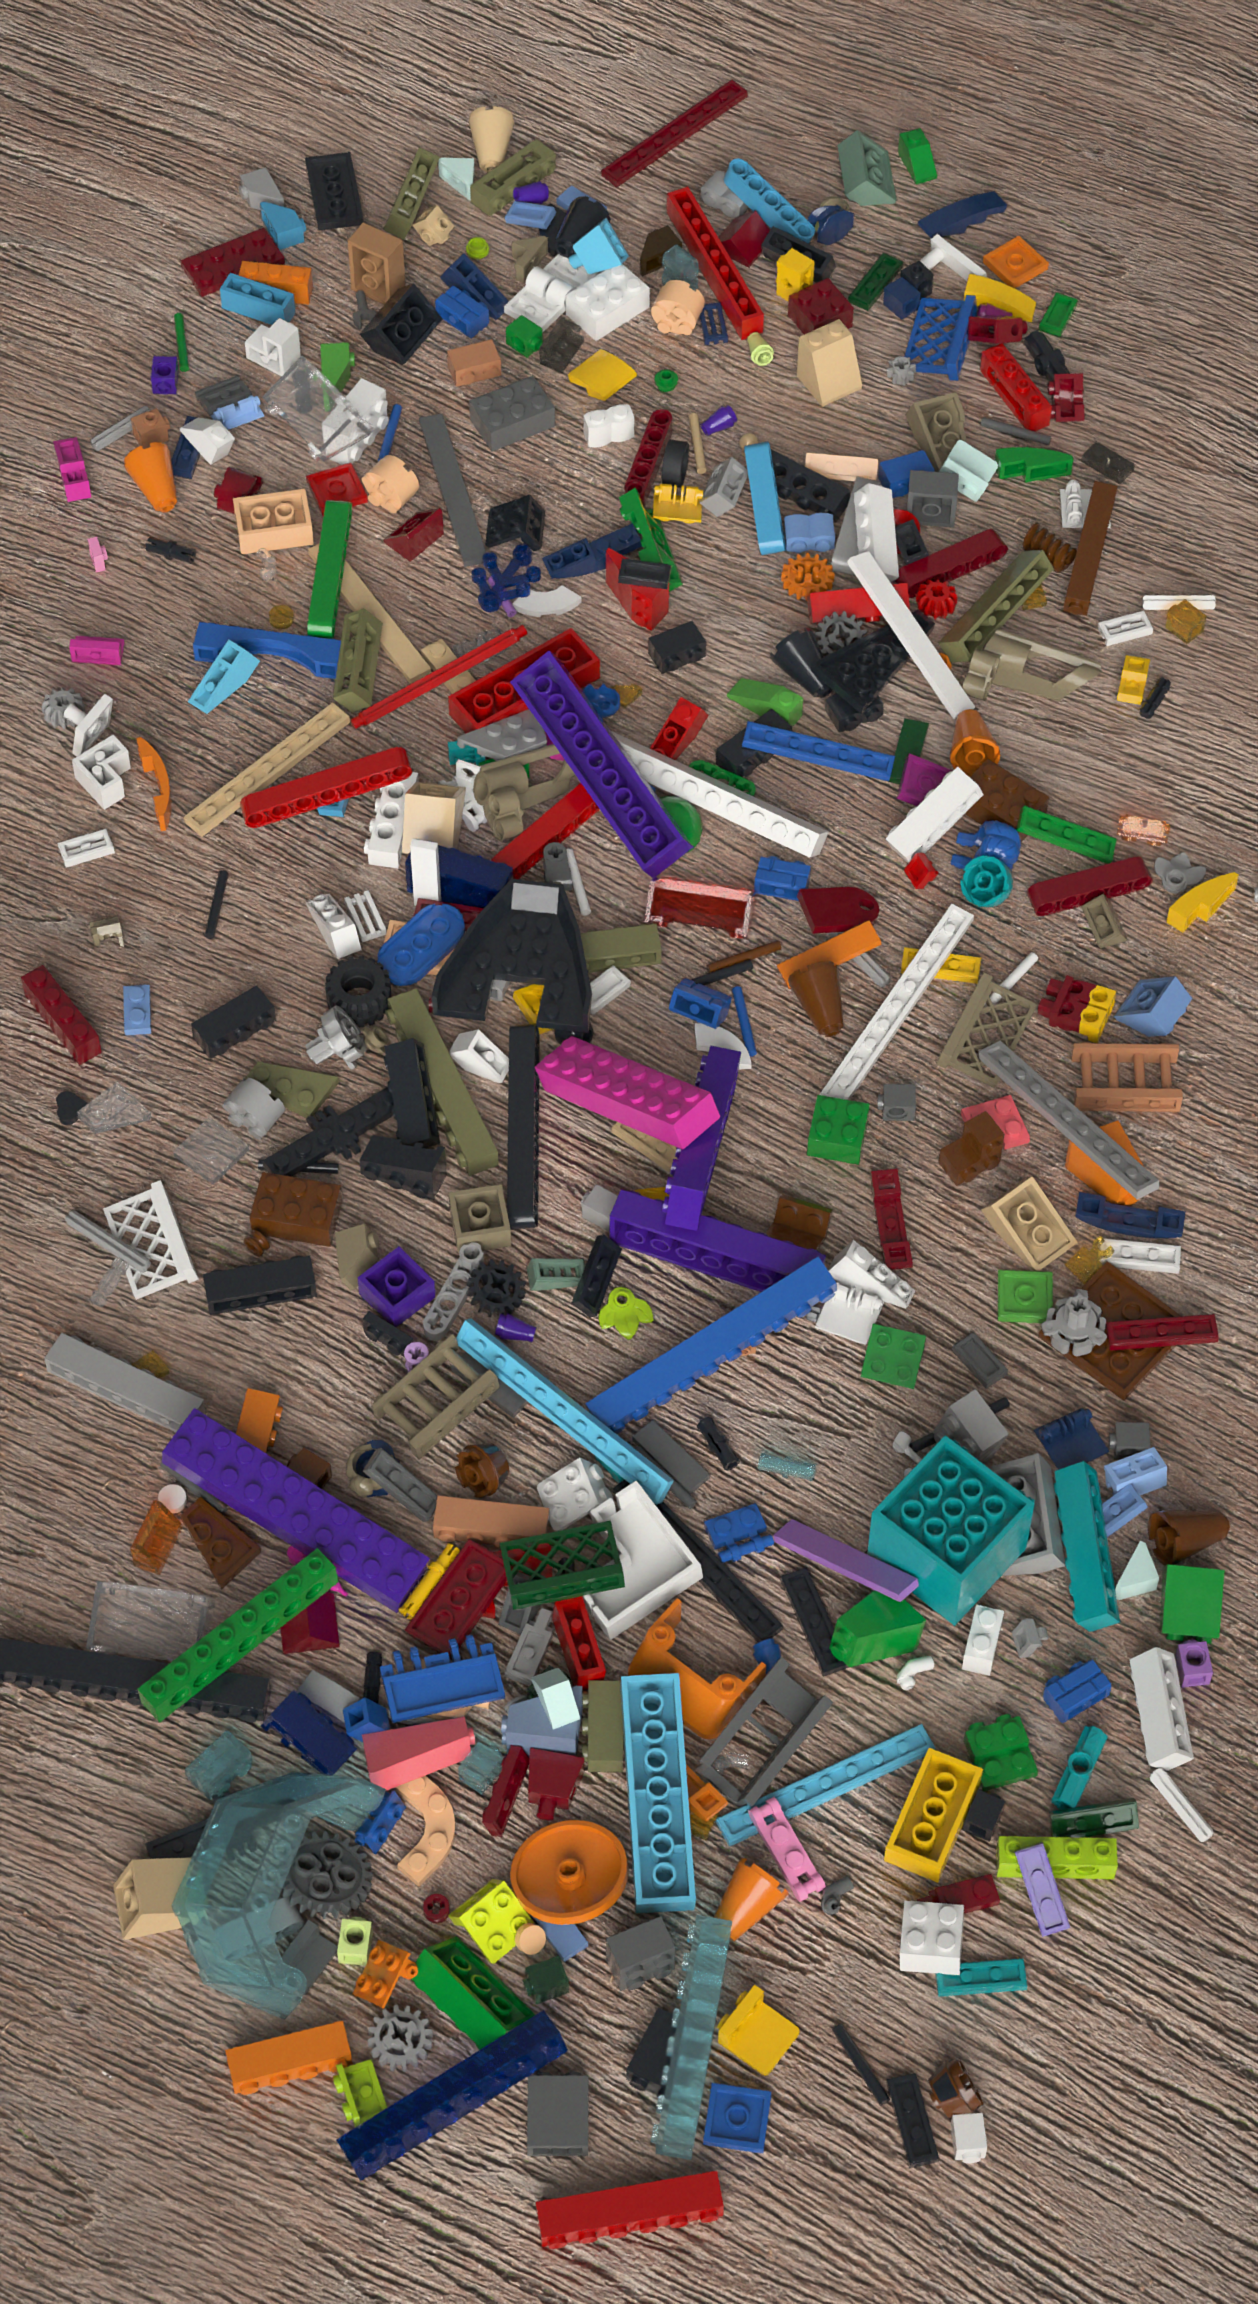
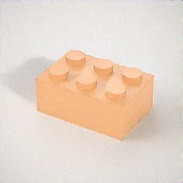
[233,489,314,554]

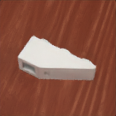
[306,894,362,959]
[828,1240,916,1309]

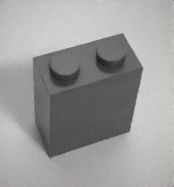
[527,2072,589,2156]

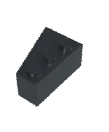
[359,1135,447,1200]

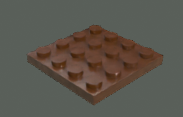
[1038,1261,1181,1401]

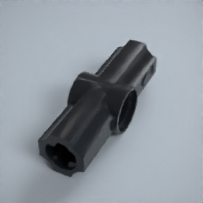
[1024,330,1071,381]

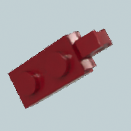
[917,1874,1000,1914]

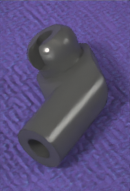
[821,1876,854,1915]

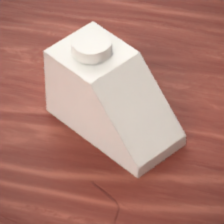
[180,418,235,465]
[449,1029,509,1083]

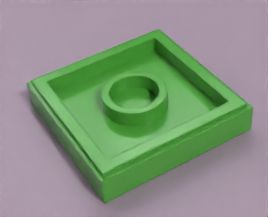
[997,1270,1053,1323]

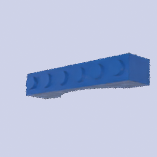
[193,622,341,679]

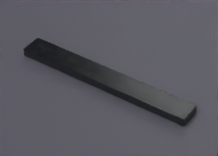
[613,1479,783,1643]

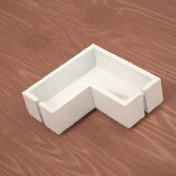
[579,1481,703,1640]

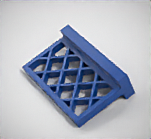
[904,295,978,381]

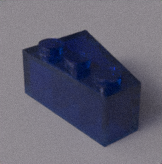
[260,1690,357,1779]

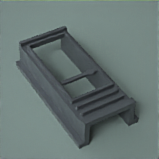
[695,1657,833,1808]

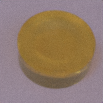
[269,605,294,629]

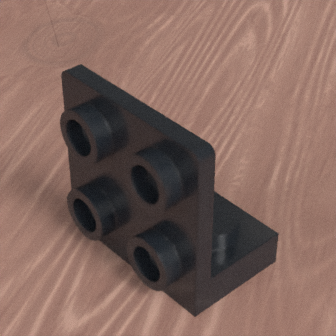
[485,494,546,552]

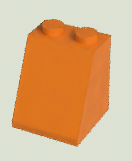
[1065,1120,1144,1206]

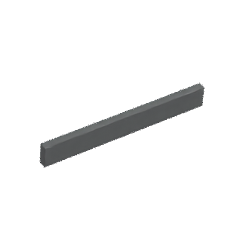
[419,413,488,567]

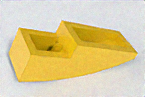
[964,274,1036,322]
[1166,872,1239,933]

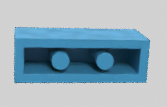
[220,273,295,325]

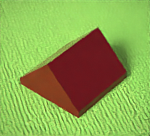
[718,210,770,268]
[383,508,444,562]
[280,1592,340,1654]

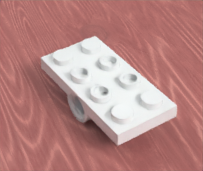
[504,254,598,332]

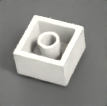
[900,1900,964,1975]

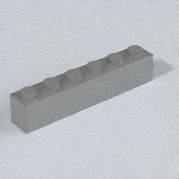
[44,1333,206,1432]

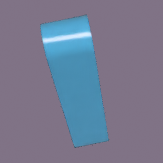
[724,159,815,244]
[744,441,786,556]

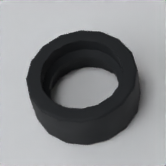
[661,439,689,488]

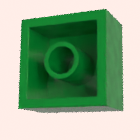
[807,1095,870,1165]

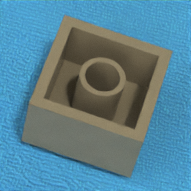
[448,1184,511,1254]

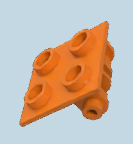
[352,1940,418,2008]

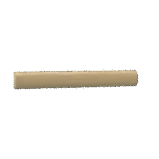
[689,413,706,474]

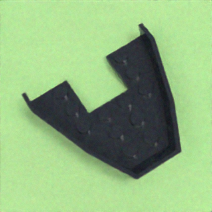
[431,879,592,1033]

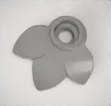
[1154,852,1206,894]

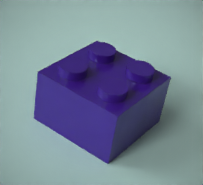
[357,1246,436,1327]

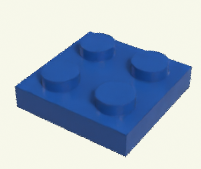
[703,2083,772,2154]

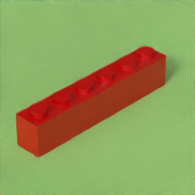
[536,2171,724,2249]

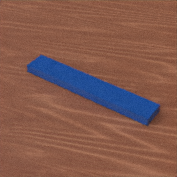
[742,721,895,782]

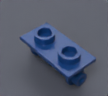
[354,1791,406,1854]

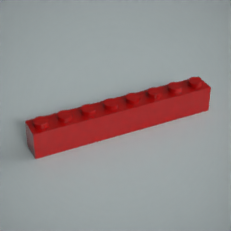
[667,187,764,340]

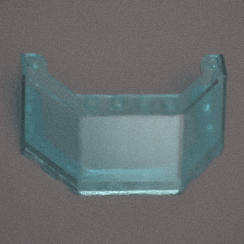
[171,1772,386,2020]

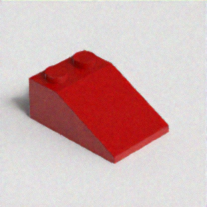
[606,548,669,631]

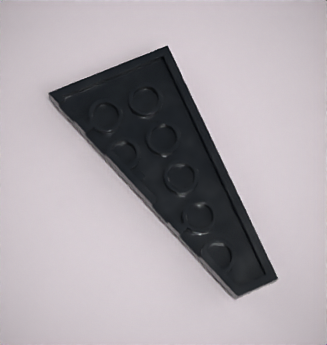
[810,610,935,714]

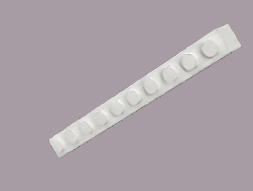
[611,731,829,857]

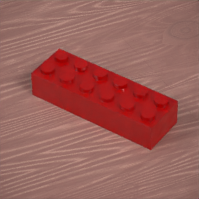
[448,628,600,734]

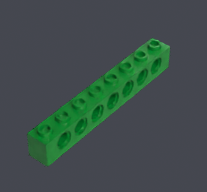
[137,1548,338,1723]

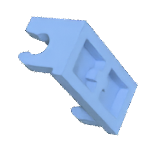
[1104,1447,1167,1496]

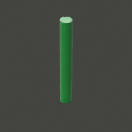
[174,313,189,372]

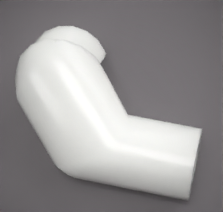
[897,1655,934,1690]

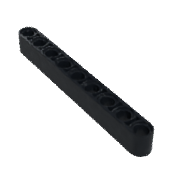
[507,1024,540,1230]

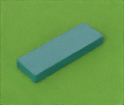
[935,1958,1027,1997]

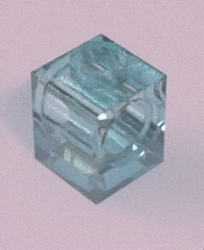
[458,1742,502,1795]

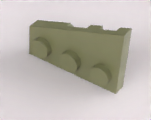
[245,1062,339,1118]

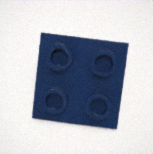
[1034,1408,1110,1470]

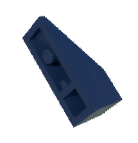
[440,253,509,320]

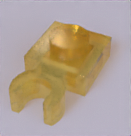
[1065,1236,1115,1285]

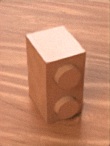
[447,339,501,387]

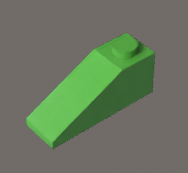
[320,342,355,414]
[727,678,803,727]

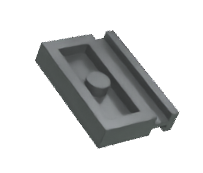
[195,375,252,416]

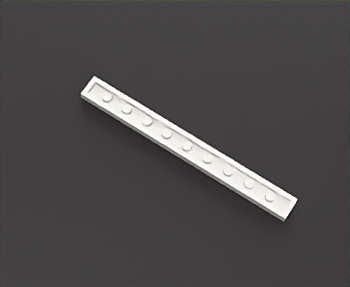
[819,904,974,1100]

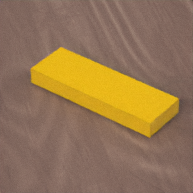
[901,947,981,984]

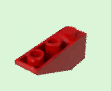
[650,697,709,760]

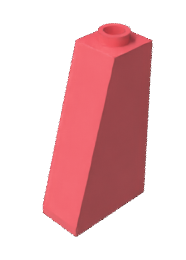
[362,1717,475,1795]

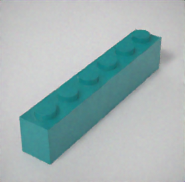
[1054,1461,1120,1632]

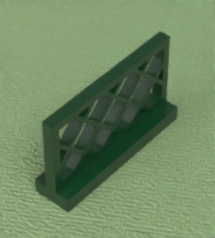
[500,1520,625,1610]

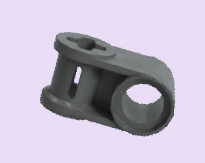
[543,842,572,891]

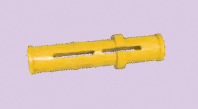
[399,1543,460,1620]

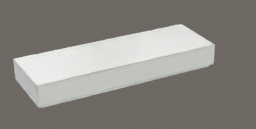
[1098,1238,1181,1274]

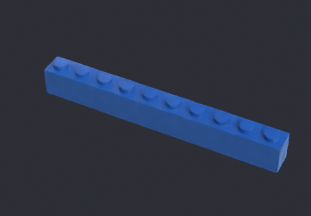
[585,1256,837,1434]

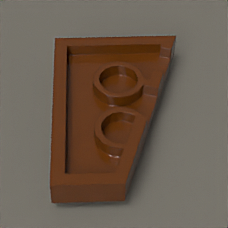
[181,1497,261,1590]

